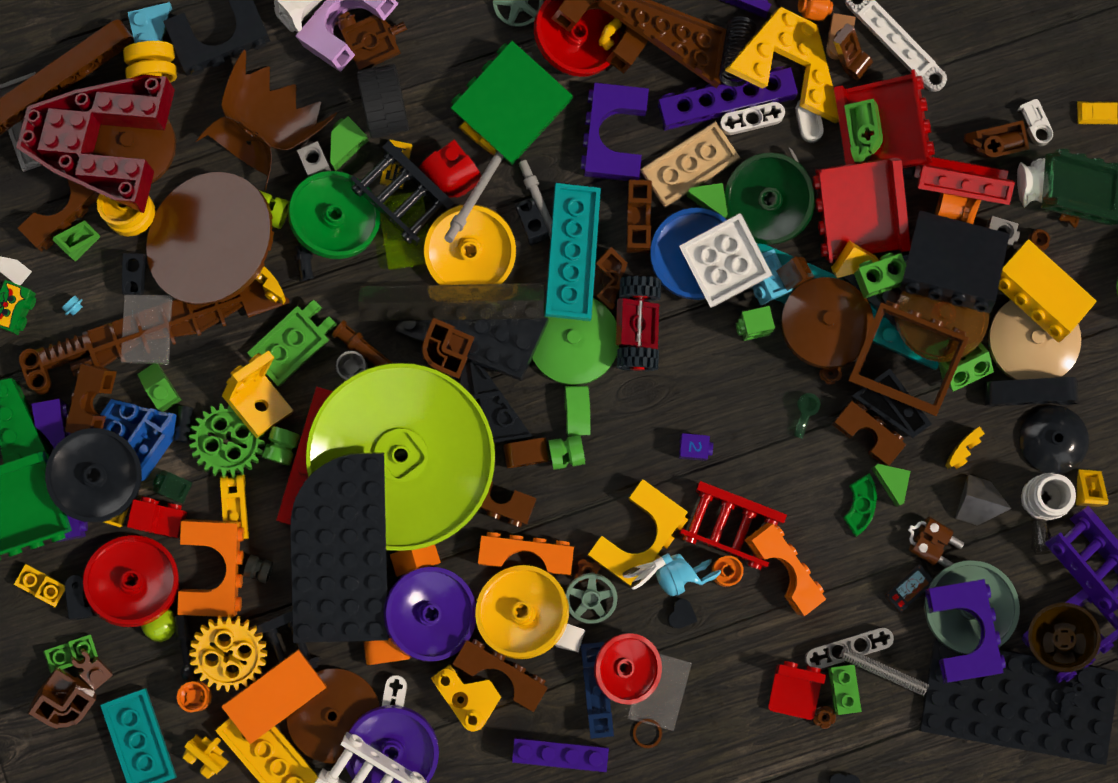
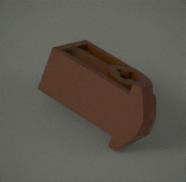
[963,120,1029,158]

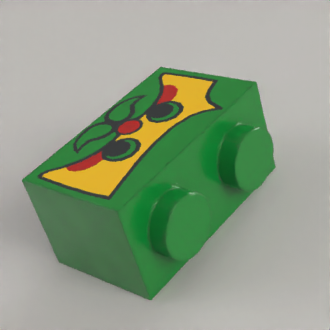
[0,280,36,335]

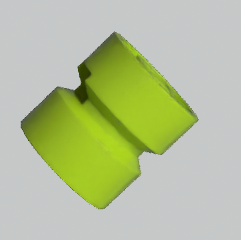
[259,190,290,229]

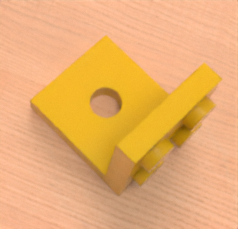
[222,351,293,438]

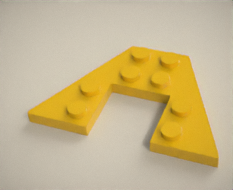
[725,7,839,123]

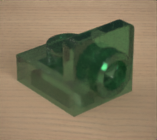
[153,470,193,504]

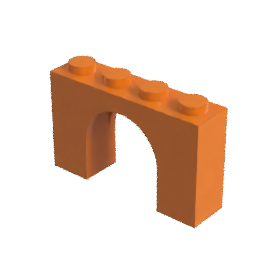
[178,519,244,617]

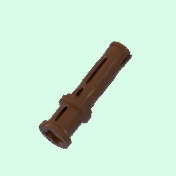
[331,320,393,366]

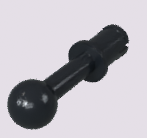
[173,615,199,682]

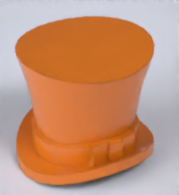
[934,193,981,224]

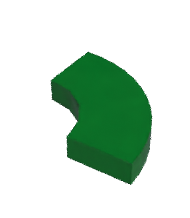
[843,473,877,537]

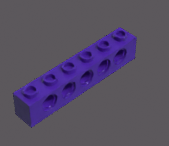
[658,66,798,131]

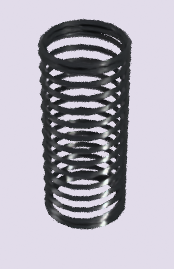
[719,16,756,87]

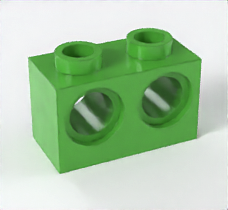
[854,253,906,299]
[736,306,775,341]
[937,340,994,392]
[828,664,862,715]

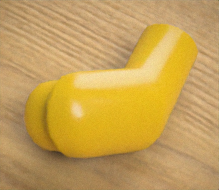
[599,18,622,50]

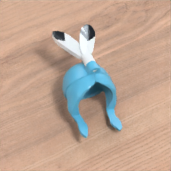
[622,553,721,596]

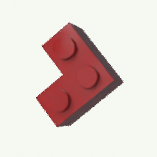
[127,496,187,539]

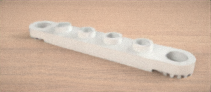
[845,0,947,92]

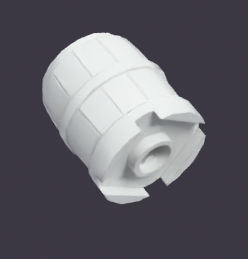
[1021,473,1076,521]

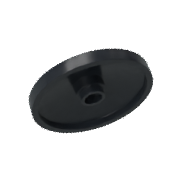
[45,428,142,523]

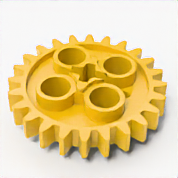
[189,614,267,692]

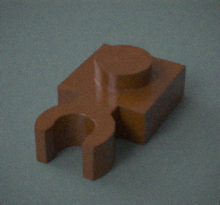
[71,648,113,690]

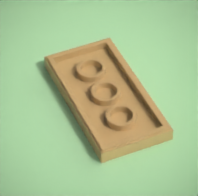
[640,121,740,208]

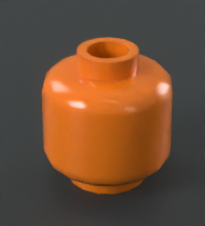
[798,0,833,21]

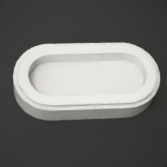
[795,100,824,143]

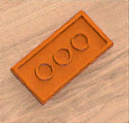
[222,649,327,744]

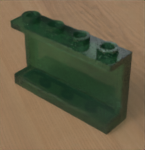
[1041,149,1118,226]

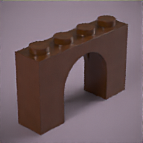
[551,0,648,74]

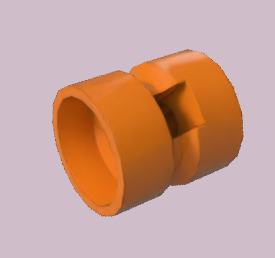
[711,556,743,587]
[177,681,213,712]

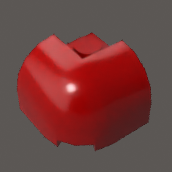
[419,139,482,198]

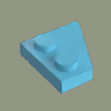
[127,2,172,43]

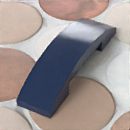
[581,642,614,739]

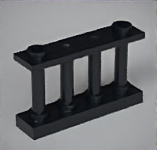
[350,141,455,246]
[211,611,321,698]

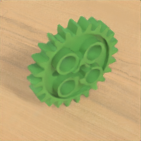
[189,403,265,478]

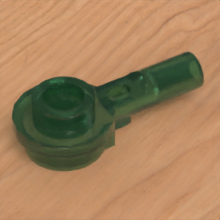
[794,393,820,439]

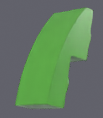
[565,386,590,436]
[44,634,98,674]

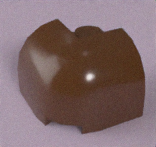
[422,318,475,380]
[28,667,96,729]

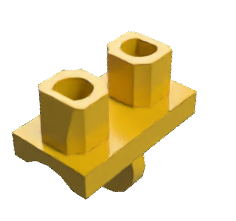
[183,735,229,779]

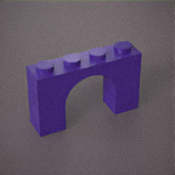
[581,83,649,181]
[925,579,1006,683]

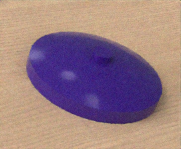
[384,567,476,661]
[344,705,439,783]

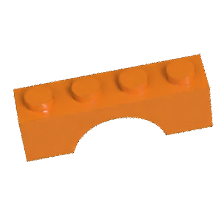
[745,523,826,616]
[478,532,574,576]

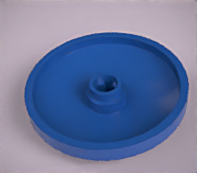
[650,208,727,300]

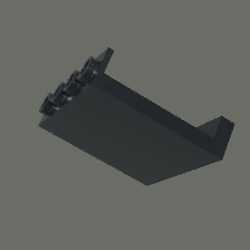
[899,211,1010,313]

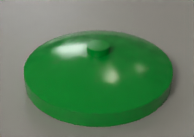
[288,171,380,259]

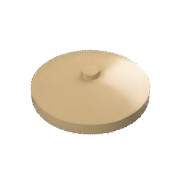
[988,300,1081,380]

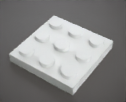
[679,213,773,308]

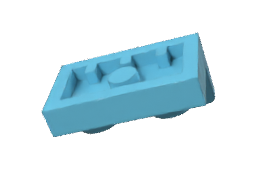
[752,249,793,305]

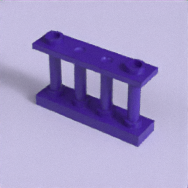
[1045,506,1118,616]

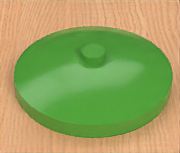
[532,298,619,385]

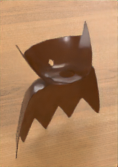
[195,49,337,190]

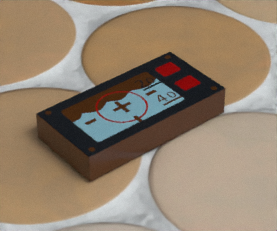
[884,564,933,613]

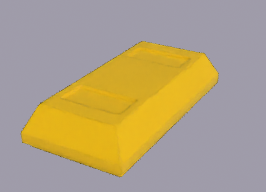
[1077,102,1118,124]

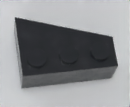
[852,369,932,438]

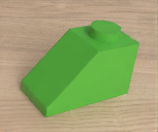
[330,116,369,171]
[137,362,182,412]

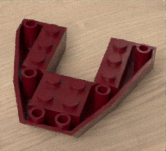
[16,75,175,213]

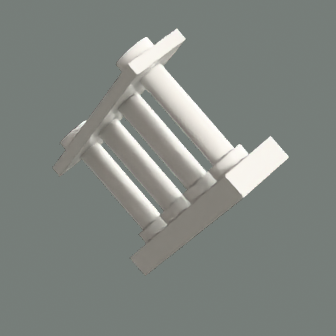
[315,732,427,783]

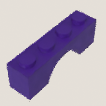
[512,738,609,772]

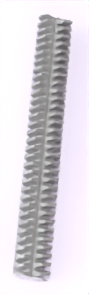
[839,647,929,696]

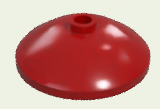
[594,633,662,705]

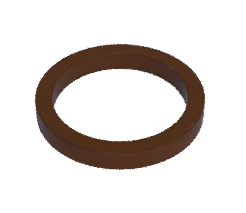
[633,719,662,748]

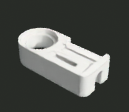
[1018,99,1053,146]

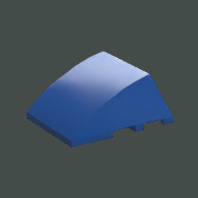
[100,399,177,481]

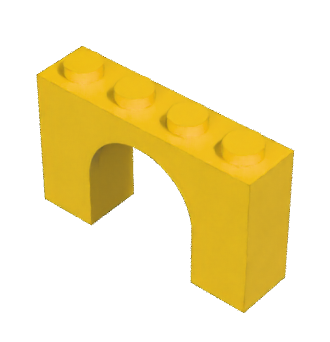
[588,479,688,587]

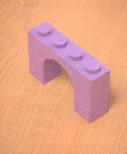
[296,0,398,72]

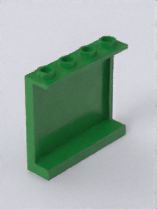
[451,41,573,166]
[0,451,72,560]

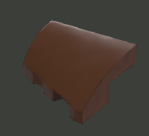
[593,247,627,311]

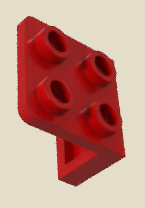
[768,661,826,720]

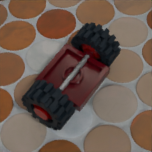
[616,276,661,371]

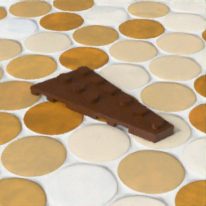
[598,0,726,88]

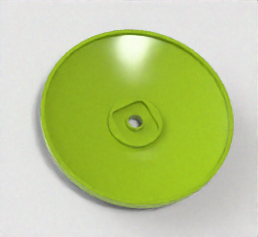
[306,363,495,551]

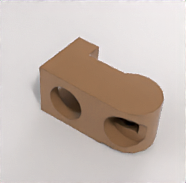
[826,13,856,60]

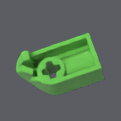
[844,99,883,163]

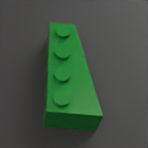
[0,378,51,464]

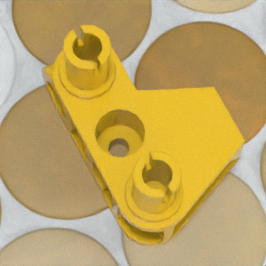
[431,665,501,732]

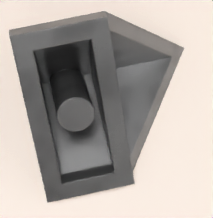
[955,475,1011,526]

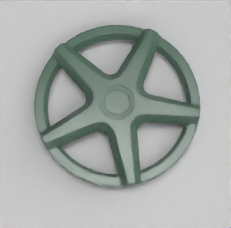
[493,0,543,27]
[566,572,618,624]

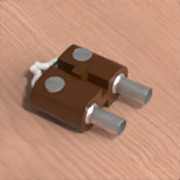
[908,516,964,568]

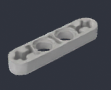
[805,628,894,669]

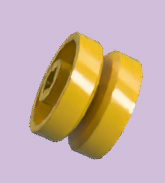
[123,41,177,83]
[97,193,155,237]

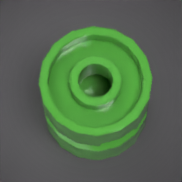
[262,426,301,466]
[548,435,585,470]

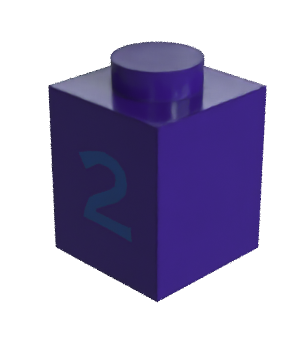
[679,433,713,461]

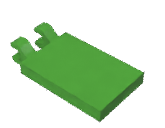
[247,300,338,387]

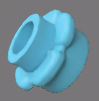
[62,296,83,316]

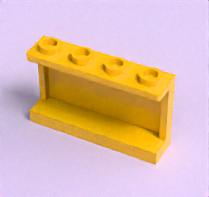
[998,239,1097,342]

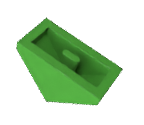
[687,183,728,218]
[52,220,100,261]
[871,464,911,507]

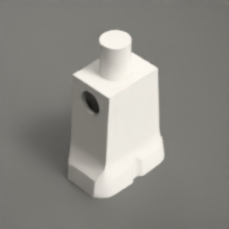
[274,0,326,32]

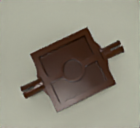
[341,15,407,70]

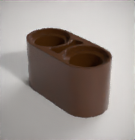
[503,438,550,468]

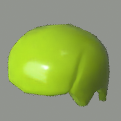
[141,608,176,642]

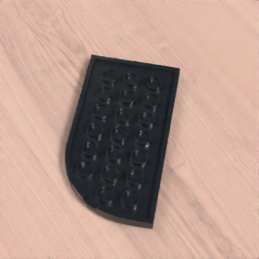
[291,452,388,643]

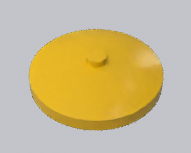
[424,204,516,296]
[475,565,569,659]

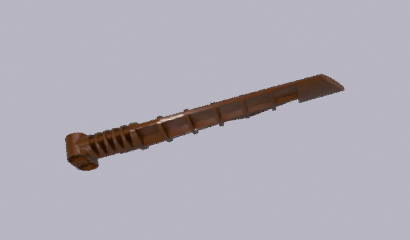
[19,279,290,395]

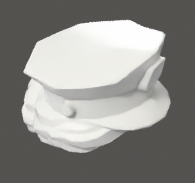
[1017,158,1052,207]

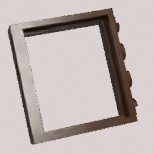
[849,301,969,416]

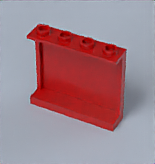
[834,69,935,169]
[813,157,910,263]

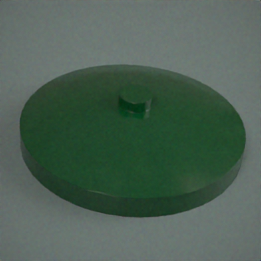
[725,153,816,245]

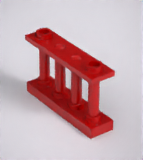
[914,157,1015,205]
[679,481,787,570]

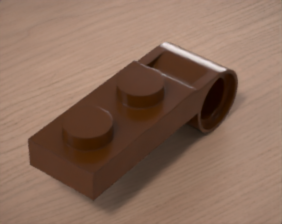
[833,23,873,80]

